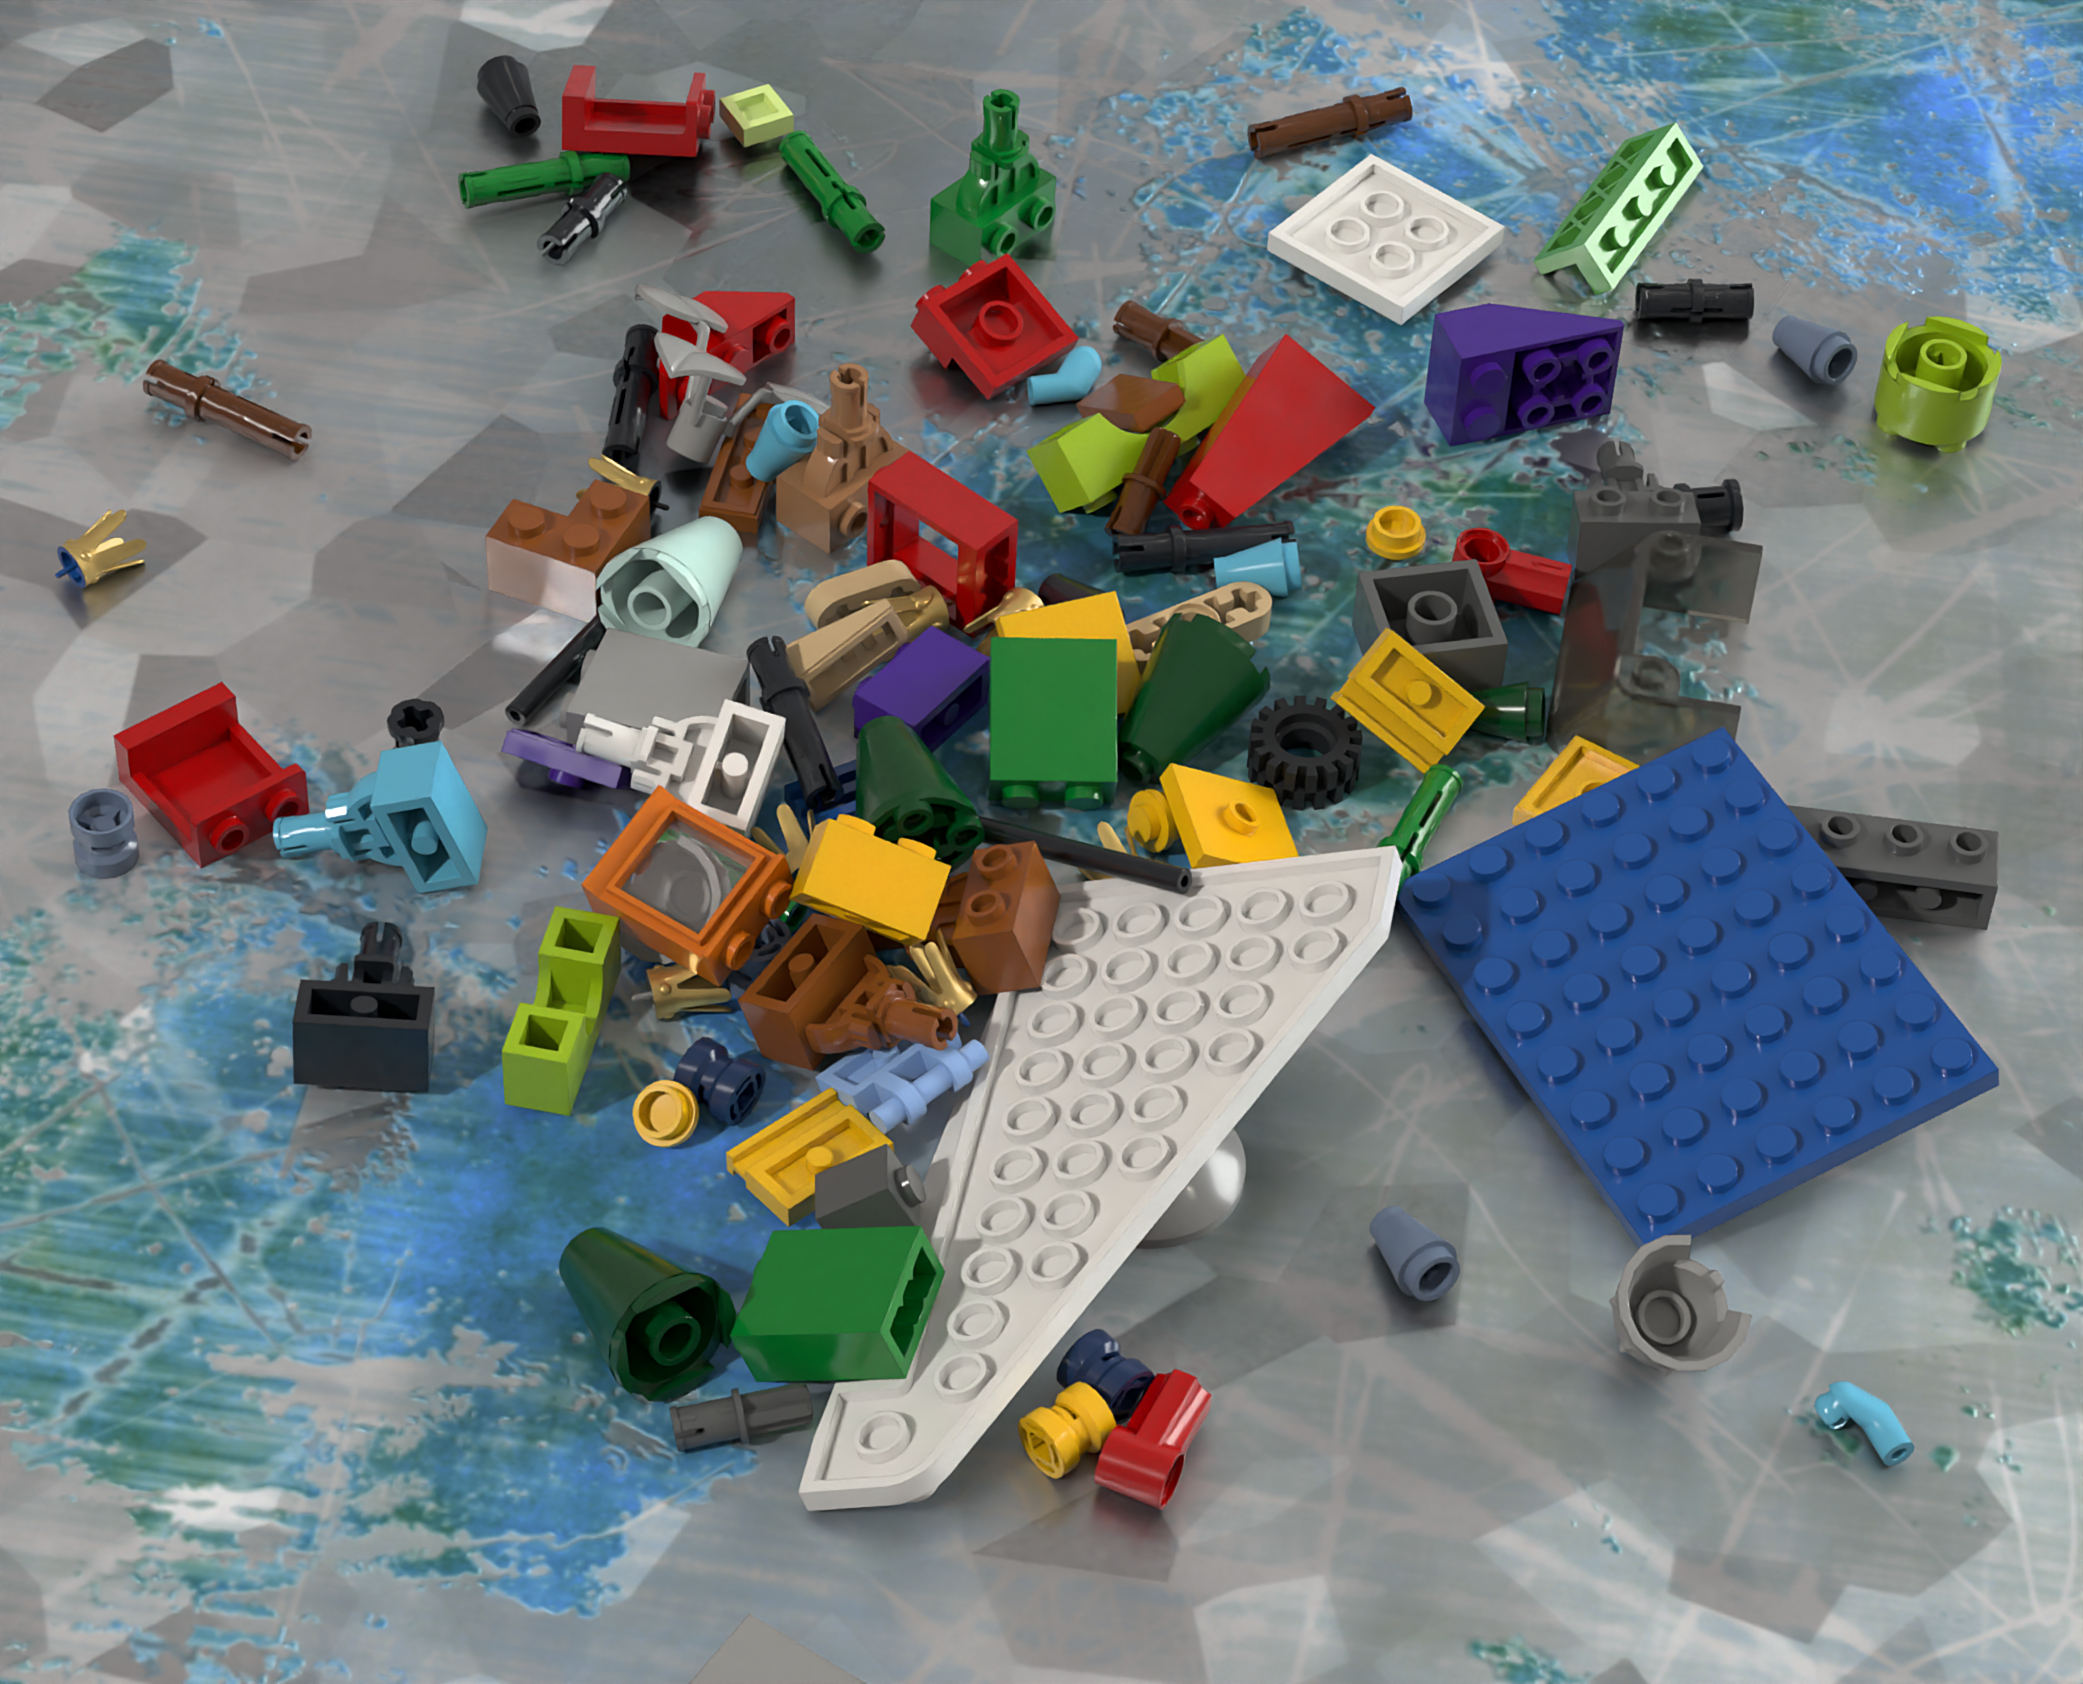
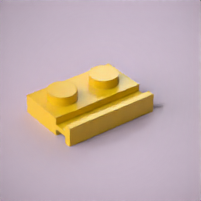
[1330,627,1485,774]
[726,1087,894,1227]

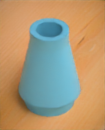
[746,400,820,482]
[1214,537,1303,597]

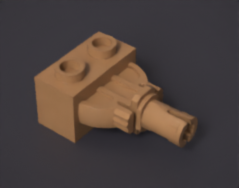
[776,363,910,554]

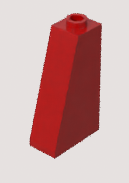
[1162,334,1375,530]

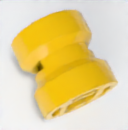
[1018,1381,1117,1479]

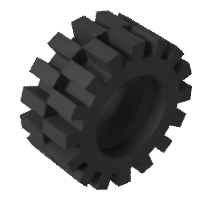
[1247,695,1363,811]

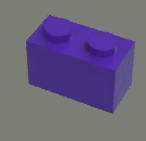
[852,625,989,753]

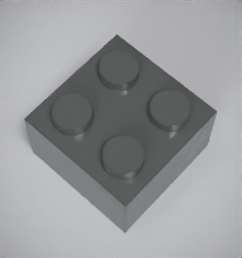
[1352,559,1508,692]

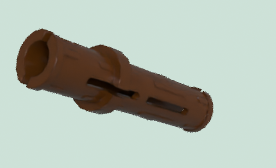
[1247,87,1413,160]
[143,359,312,461]

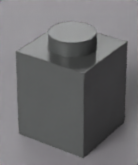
[815,1143,926,1229]

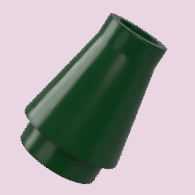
[1468,681,1546,743]

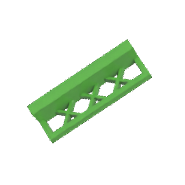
[1533,122,1703,295]

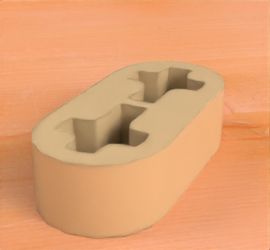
[804,559,921,630]

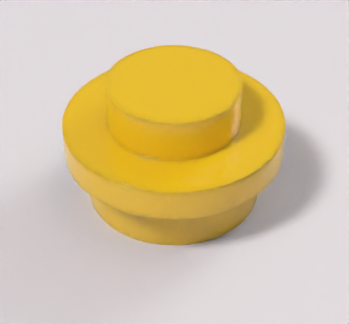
[1365,505,1426,560]
[1127,789,1180,853]
[633,1080,699,1148]

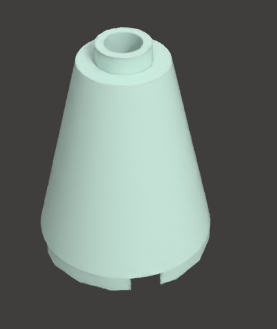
[596,516,743,648]

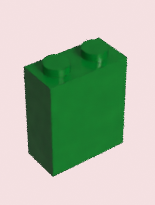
[988,637,1117,810]
[730,1226,945,1382]

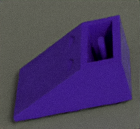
[1424,303,1624,447]

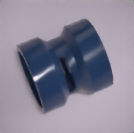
[673,1037,766,1126]
[1056,1329,1155,1425]

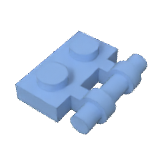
[815,1032,989,1134]

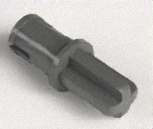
[669,1382,813,1452]

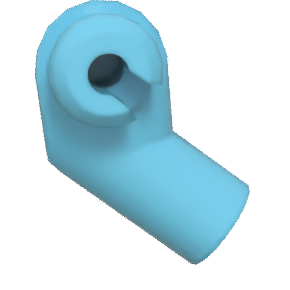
[1027,346,1102,405]
[1814,1381,1915,1466]

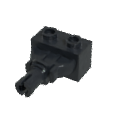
[292,922,435,1092]

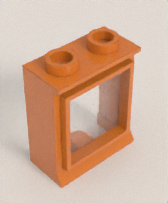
[581,785,794,987]

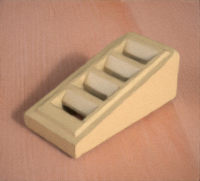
[786,598,912,713]

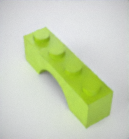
[1026,334,1246,513]

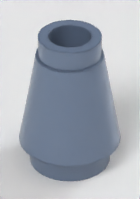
[1772,315,1857,385]
[1369,1206,1460,1301]

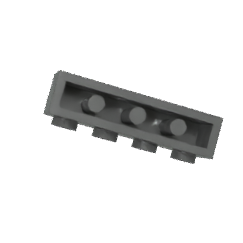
[1787,805,1999,930]

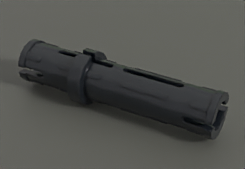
[602,324,659,471]
[1112,521,1296,573]
[746,636,844,809]

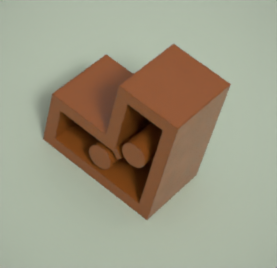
[485,479,651,623]

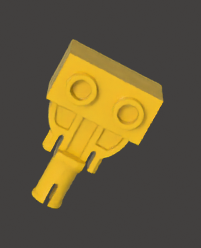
[789,814,951,946]

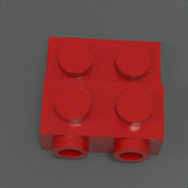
[910,253,1079,401]

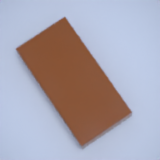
[1076,374,1186,433]

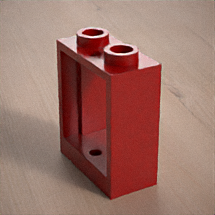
[867,451,1018,639]

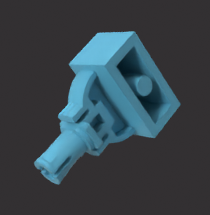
[273,741,488,894]

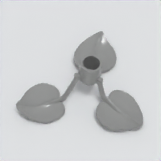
[635,284,830,464]

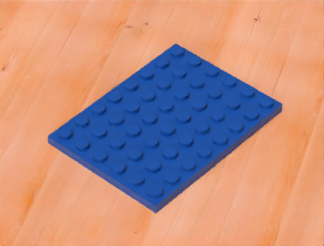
[1394,727,1999,1249]

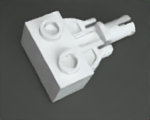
[576,699,786,839]

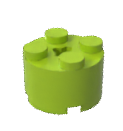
[1874,316,2002,453]

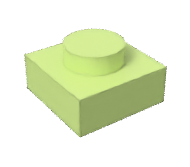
[719,84,794,147]

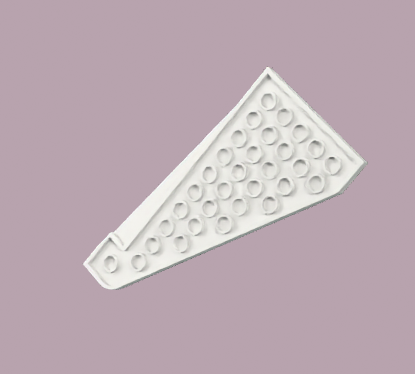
[798,846,1403,1511]

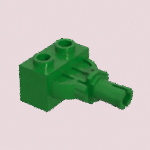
[929,89,1056,267]

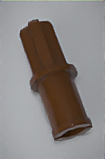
[1113,300,1205,362]
[1104,427,1181,538]

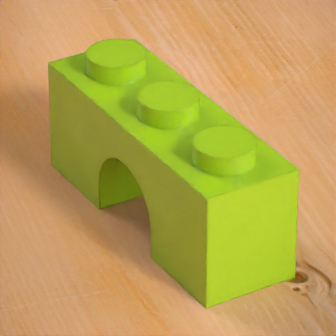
[502,906,621,1116]

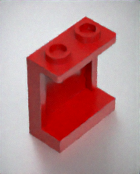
[562,65,716,157]
[113,682,310,868]

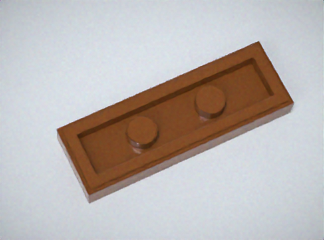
[699,393,776,534]

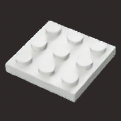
[1267,154,1505,325]

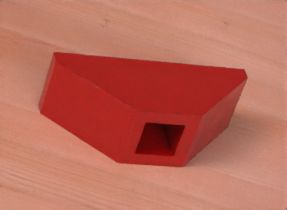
[659,291,795,421]

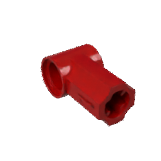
[1452,527,1572,615]
[1094,1369,1212,1510]

